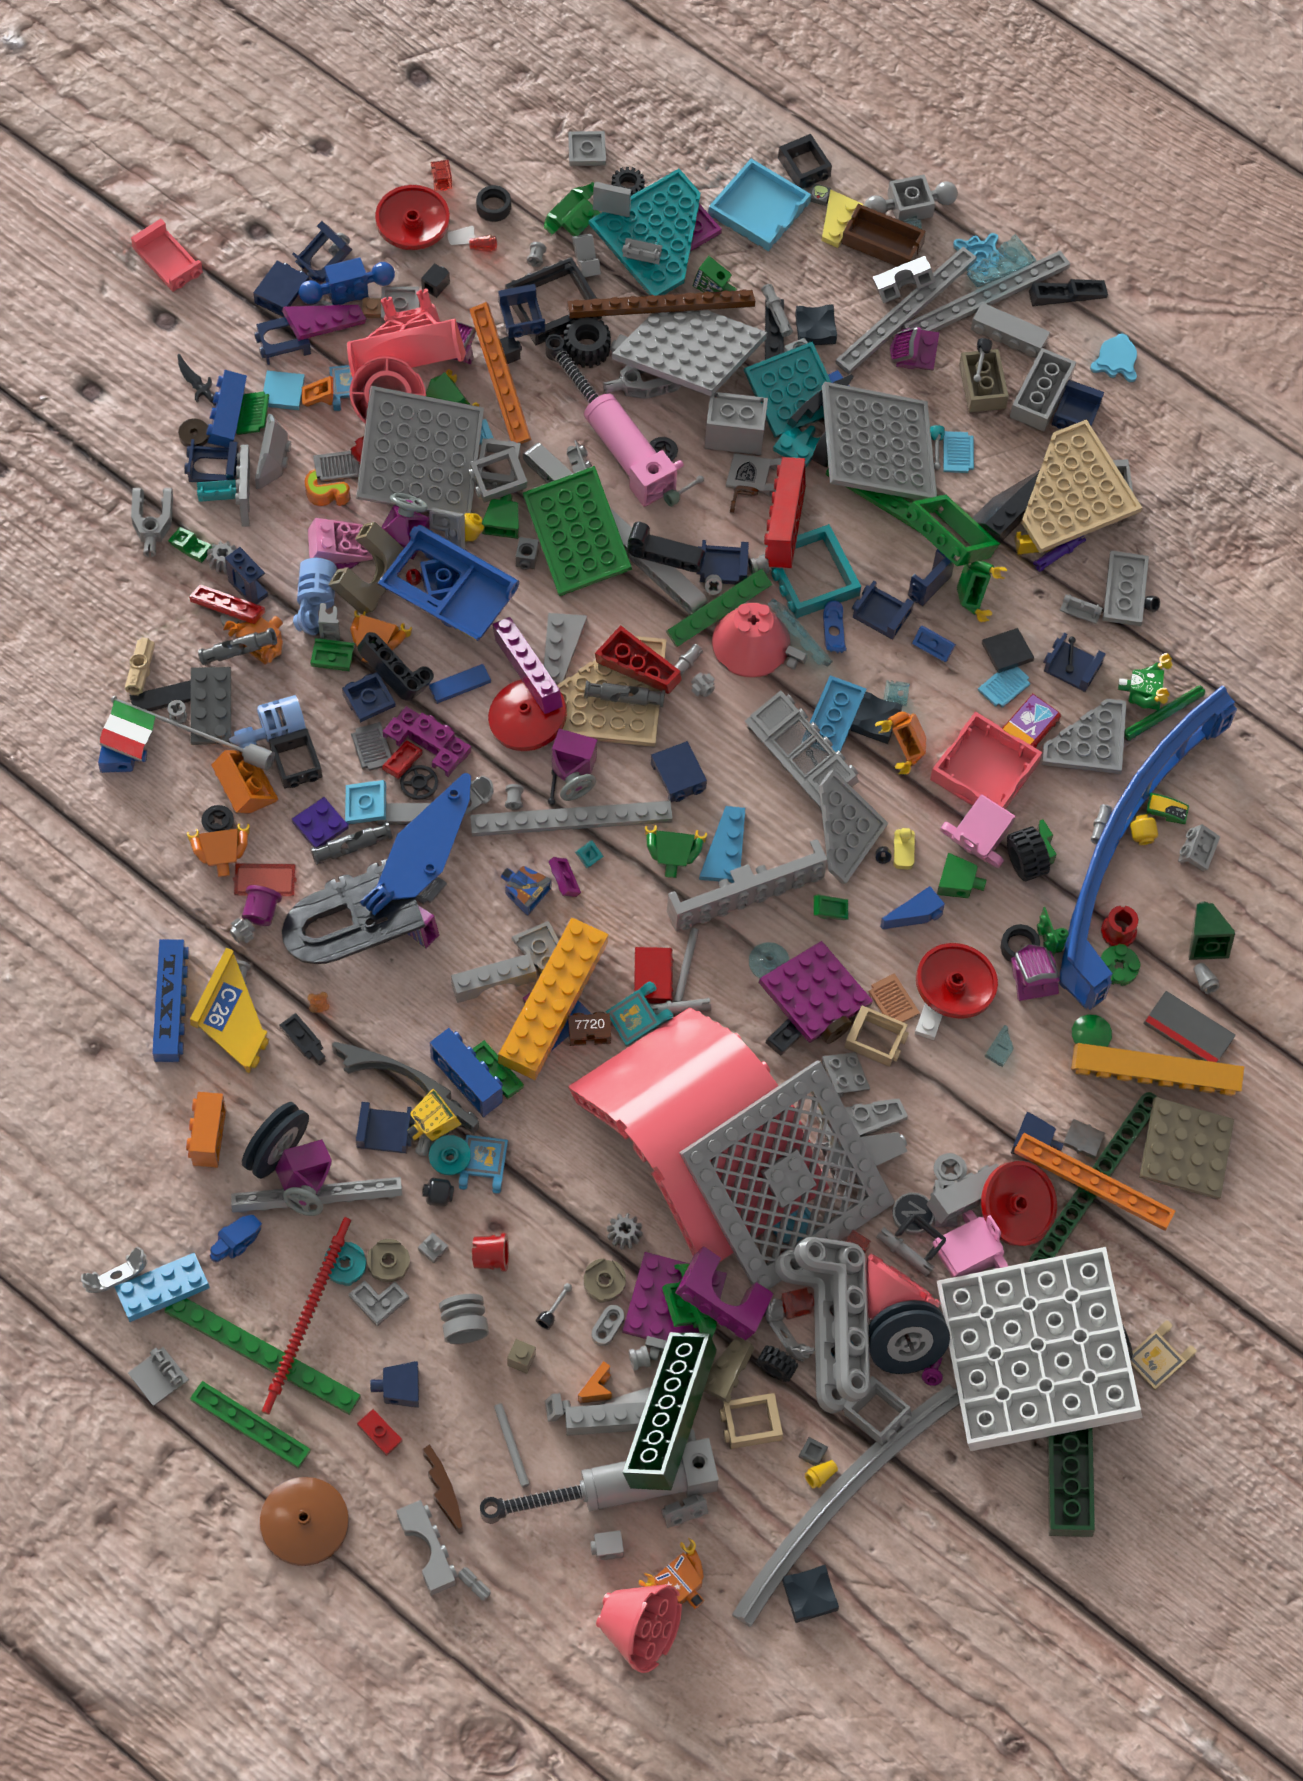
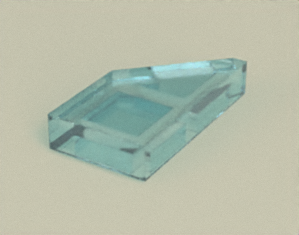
[985,1025,1014,1067]

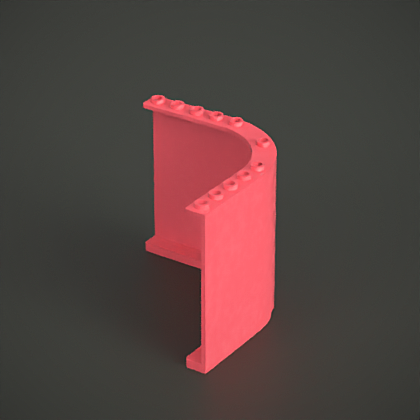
[568,1007,829,1262]

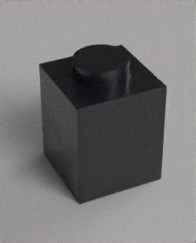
[421,263,450,298]
[500,336,522,364]

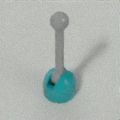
[930,425,945,470]

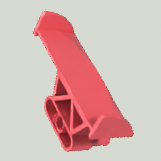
[347,289,466,378]

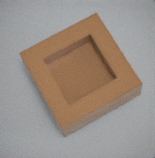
[363,298,381,318]

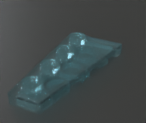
[966,234,1036,287]
[768,598,833,667]

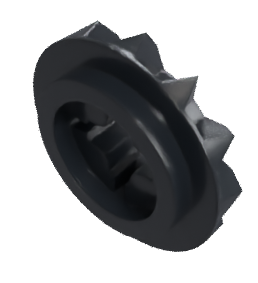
[650,437,678,462]
[201,805,234,832]

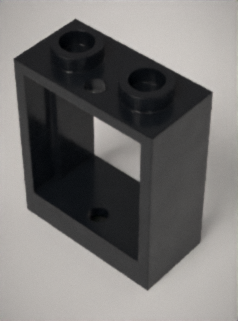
[778,134,832,189]
[269,728,323,789]

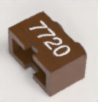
[568,1011,611,1046]

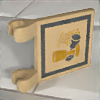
[1130,1320,1197,1390]

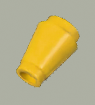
[805,1460,838,1488]

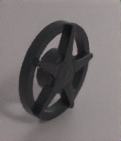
[400,765,438,800]

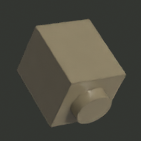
[507,1339,536,1374]

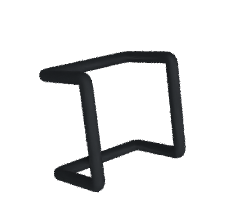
[895,1214,946,1261]

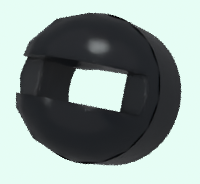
[1144,596,1160,612]
[875,846,892,864]

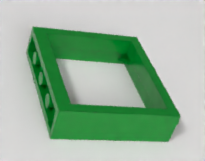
[902,495,1000,567]

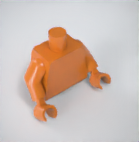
[223,616,283,665]

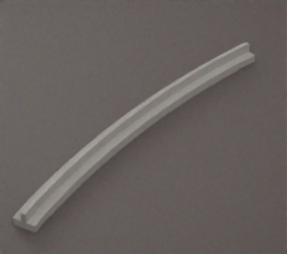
[732,1384,960,1627]

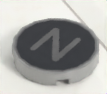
[892,1193,935,1234]

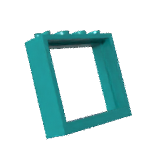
[766,524,861,619]

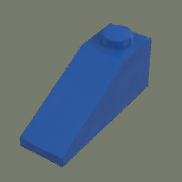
[880,886,945,929]

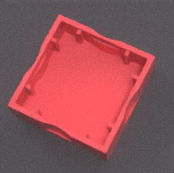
[930,711,1042,810]

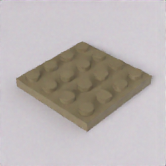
[1139,1097,1234,1199]

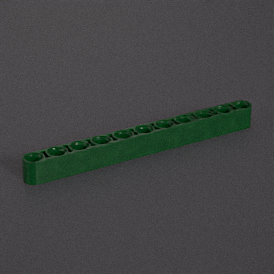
[1029,1092,1157,1262]

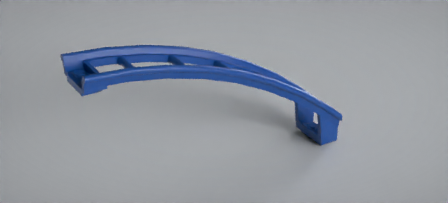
[1059,686,1237,1010]

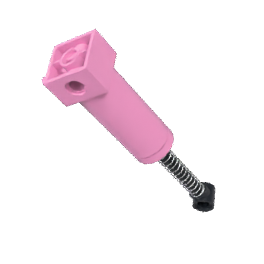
[546,334,684,507]

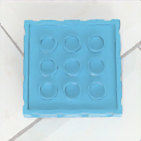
[708,158,811,252]

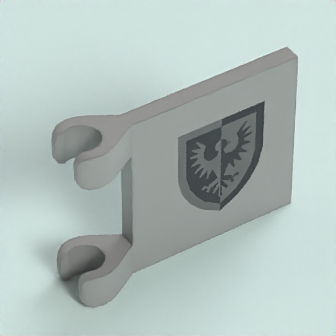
[726,453,782,497]

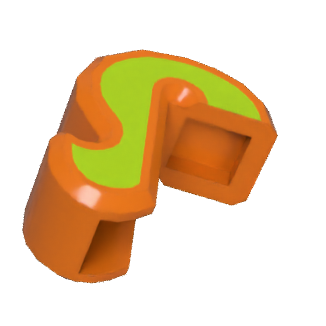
[305,469,351,506]

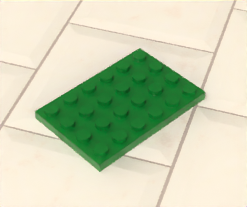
[523,466,633,596]

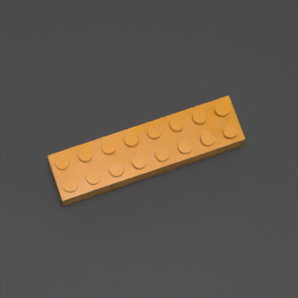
[498,917,609,1080]
[1071,1043,1245,1096]

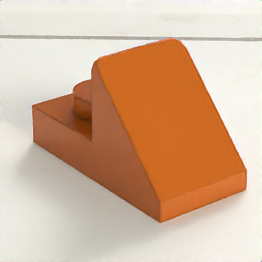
[302,376,334,407]
[578,1361,612,1403]

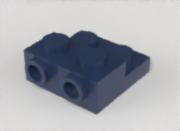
[342,672,396,723]

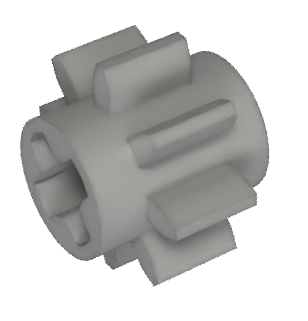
[691,673,715,697]
[230,918,255,943]

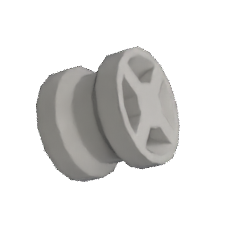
[748,554,770,574]
[629,1346,651,1371]

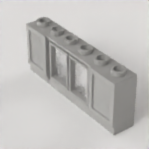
[745,690,859,811]

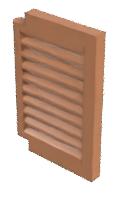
[868,973,920,1023]

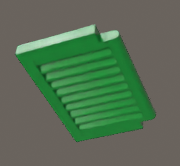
[236,391,270,435]

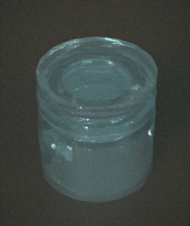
[883,679,910,706]

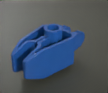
[210,1215,262,1262]

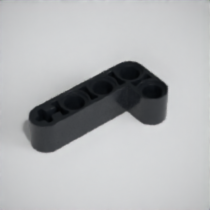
[627,522,706,572]
[357,632,434,701]

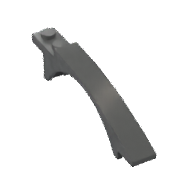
[332,1042,479,1138]

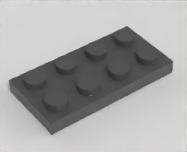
[191,667,231,745]

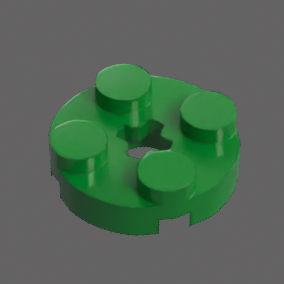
[1101,944,1141,986]

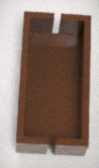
[842,203,926,267]

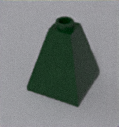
[1188,901,1235,960]

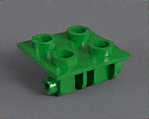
[1037,907,1069,958]

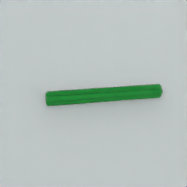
[1124,685,1206,740]

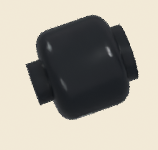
[422,1178,454,1207]

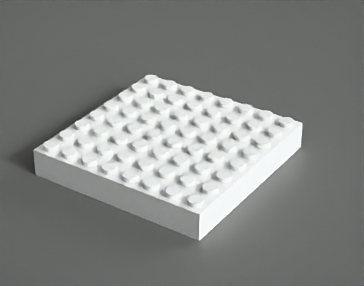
[937,1247,1143,1451]

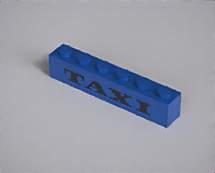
[152,939,189,1062]

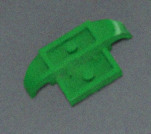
[544,182,600,236]
[662,1263,717,1338]

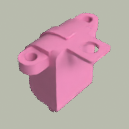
[940,795,1016,868]
[932,1209,1008,1278]

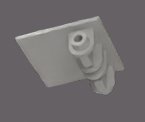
[822,1052,870,1098]
[128,1347,189,1406]

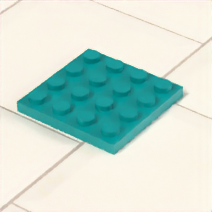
[743,342,831,438]

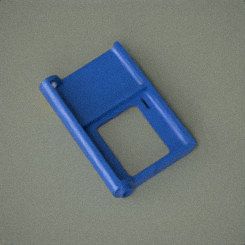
[378,525,520,641]

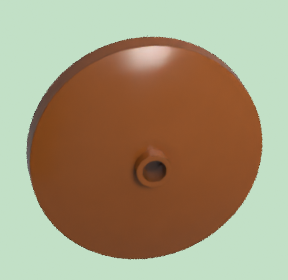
[260,1477,349,1566]

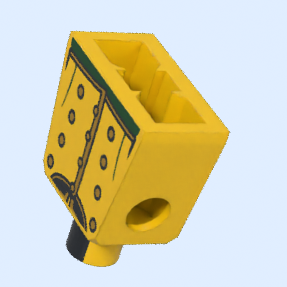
[407,1089,461,1141]

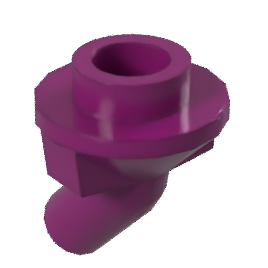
[921,1358,943,1386]

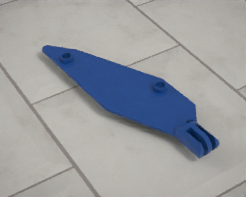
[360,773,471,916]

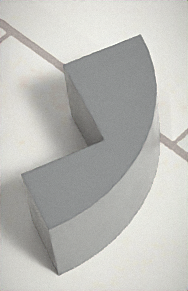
[572,234,601,277]

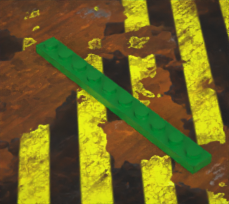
[164,1298,361,1415]

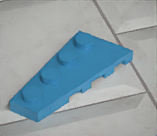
[699,806,746,883]

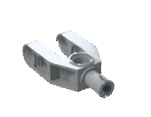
[603,365,681,399]
[131,488,173,557]

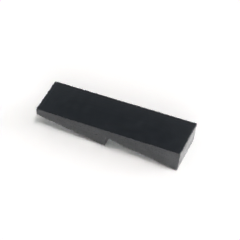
[1029,279,1108,307]

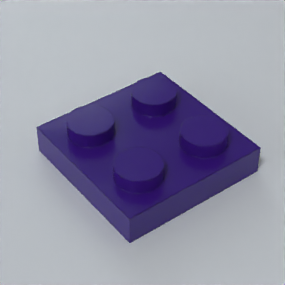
[292,797,349,848]

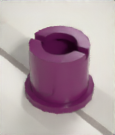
[242,885,282,926]

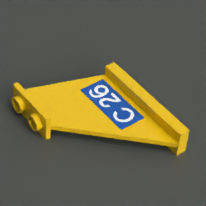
[190,948,269,1073]

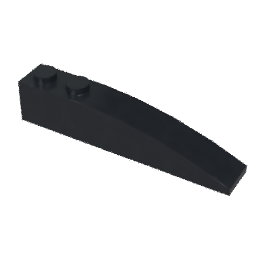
[973,470,1040,543]

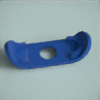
[823,600,847,653]

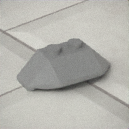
[255,414,291,489]

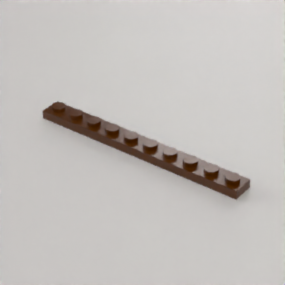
[567,289,756,318]

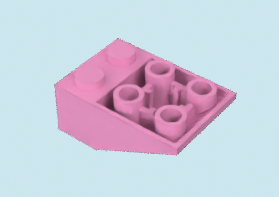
[308,518,373,564]

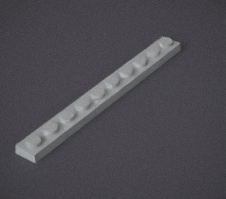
[836,247,977,375]
[903,250,1070,332]
[470,801,672,836]

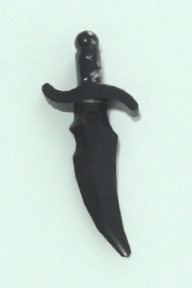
[177,354,216,406]

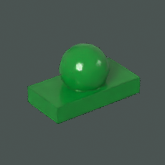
[813,895,849,921]

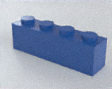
[206,370,247,448]

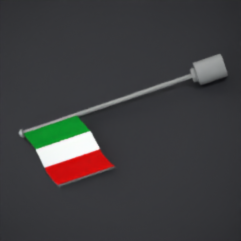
[100,696,275,771]

